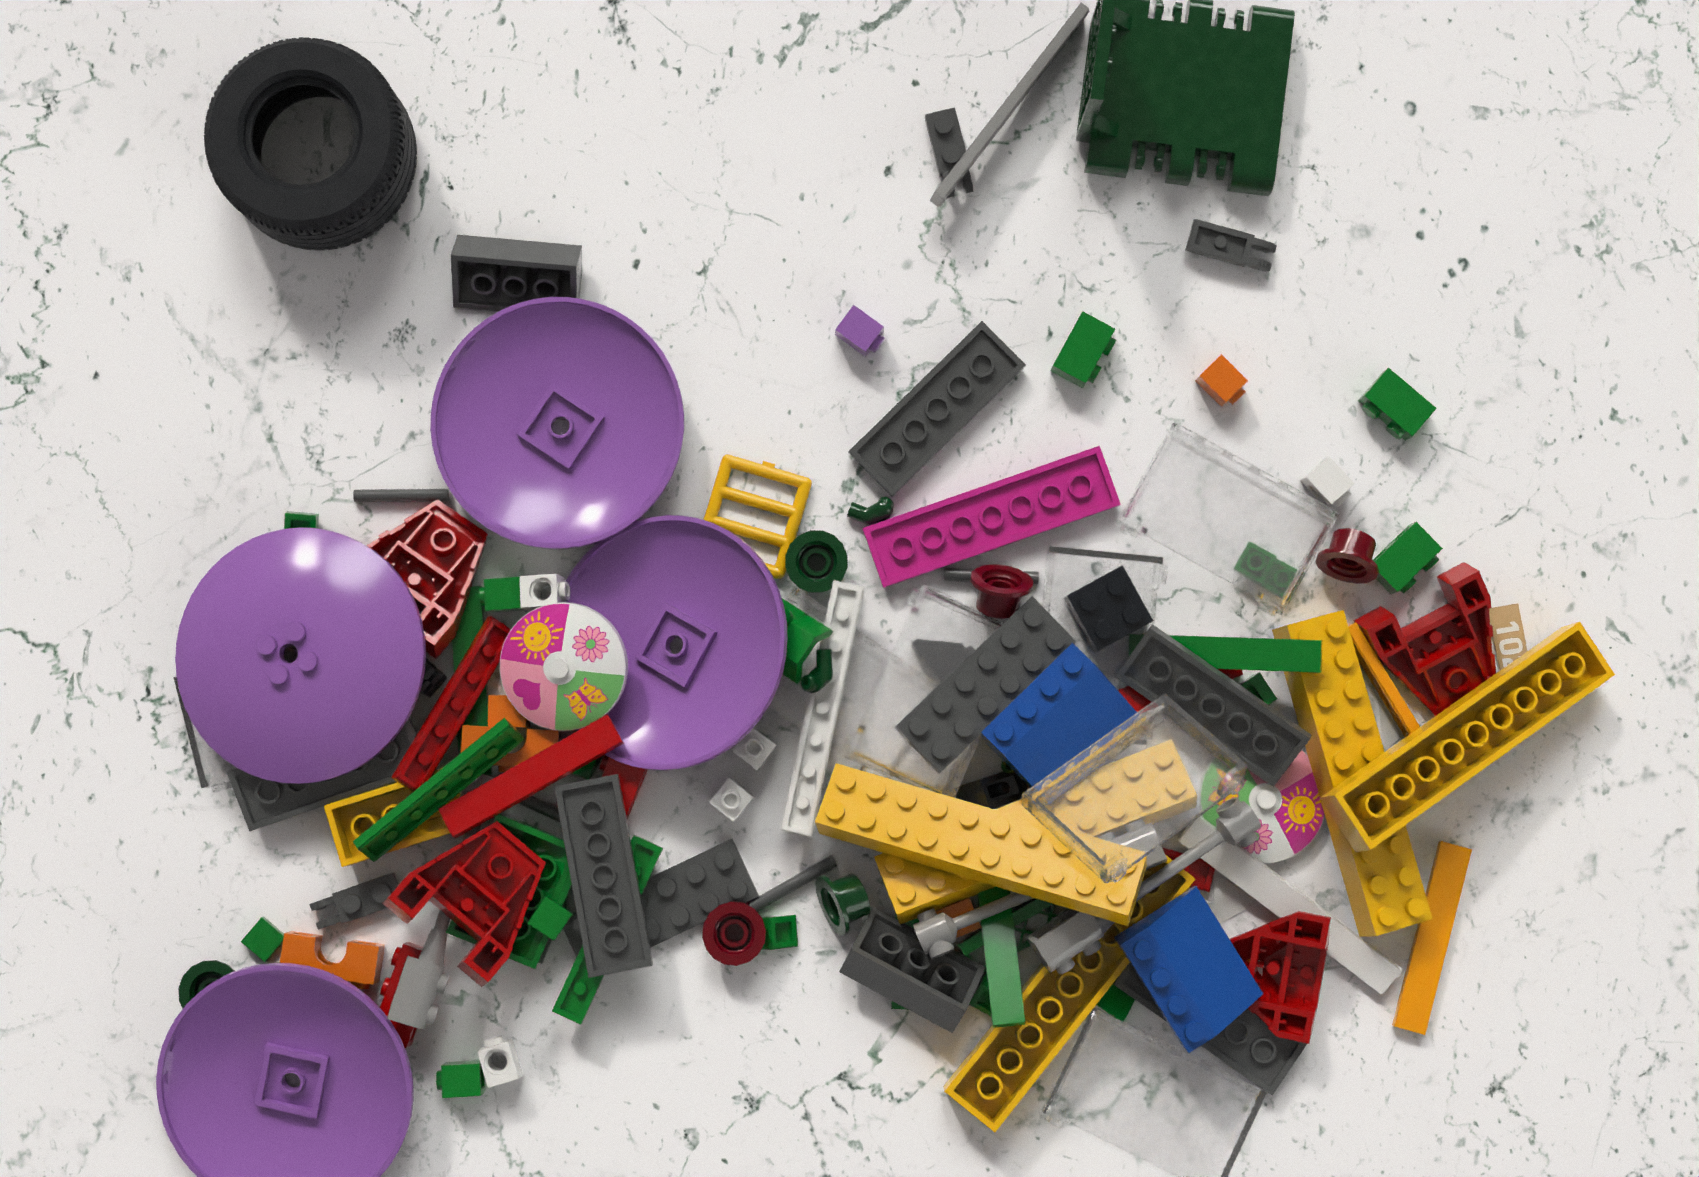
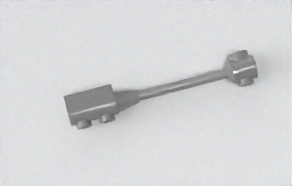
[387,774,494,1030]
[1026,797,1261,974]
[913,821,1167,959]

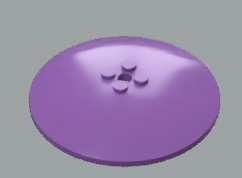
[430,297,684,549]
[566,515,788,770]
[175,528,426,784]
[156,963,414,1177]

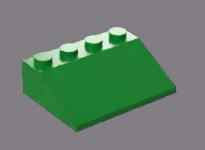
[446,813,572,969]

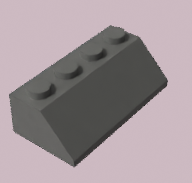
[451,235,582,311]
[839,907,986,1033]

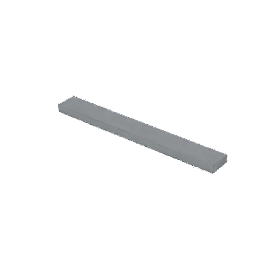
[930,2,1090,207]

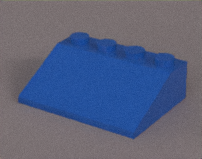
[981,643,1140,806]
[1114,885,1263,1053]

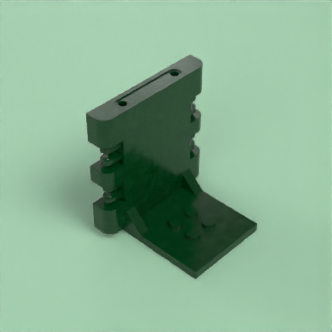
[1075,0,1295,196]

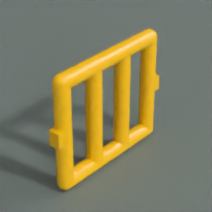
[703,454,812,579]

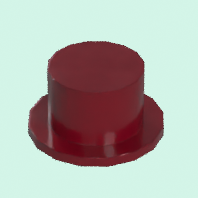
[1315,528,1379,584]
[971,564,1033,619]
[702,901,766,966]

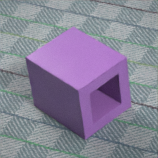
[835,305,885,357]

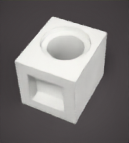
[1300,456,1355,508]
[520,573,570,612]
[732,728,777,771]
[709,777,755,822]
[477,1035,523,1088]

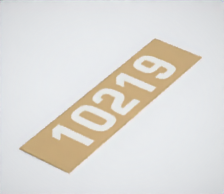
[1489,603,1527,671]

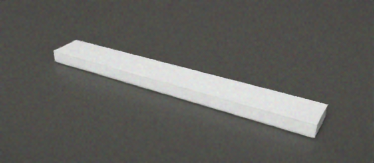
[780,580,865,837]
[1178,814,1402,995]

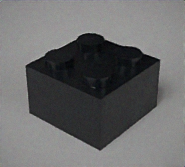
[1064,565,1153,653]

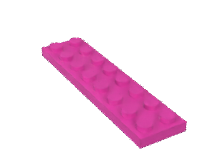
[862,446,1121,588]

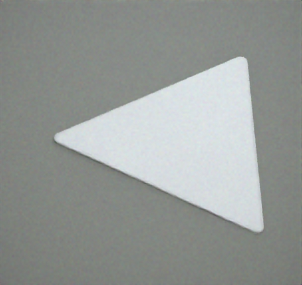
[1378,697,1426,750]
[1213,873,1258,924]

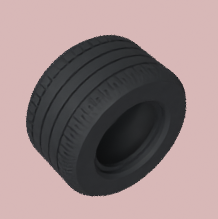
[204,37,417,250]

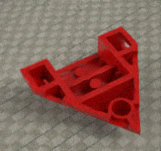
[1230,911,1331,1044]

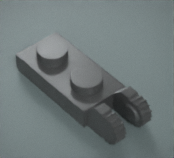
[925,107,974,198]
[1185,219,1277,272]
[309,872,398,930]

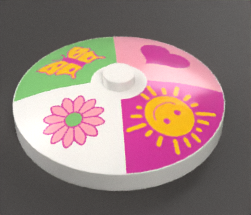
[499,602,628,731]
[1198,750,1325,863]

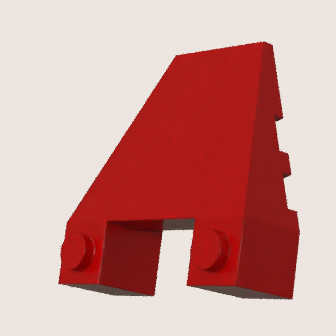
[366,499,488,659]
[1353,562,1496,716]
[382,821,546,987]

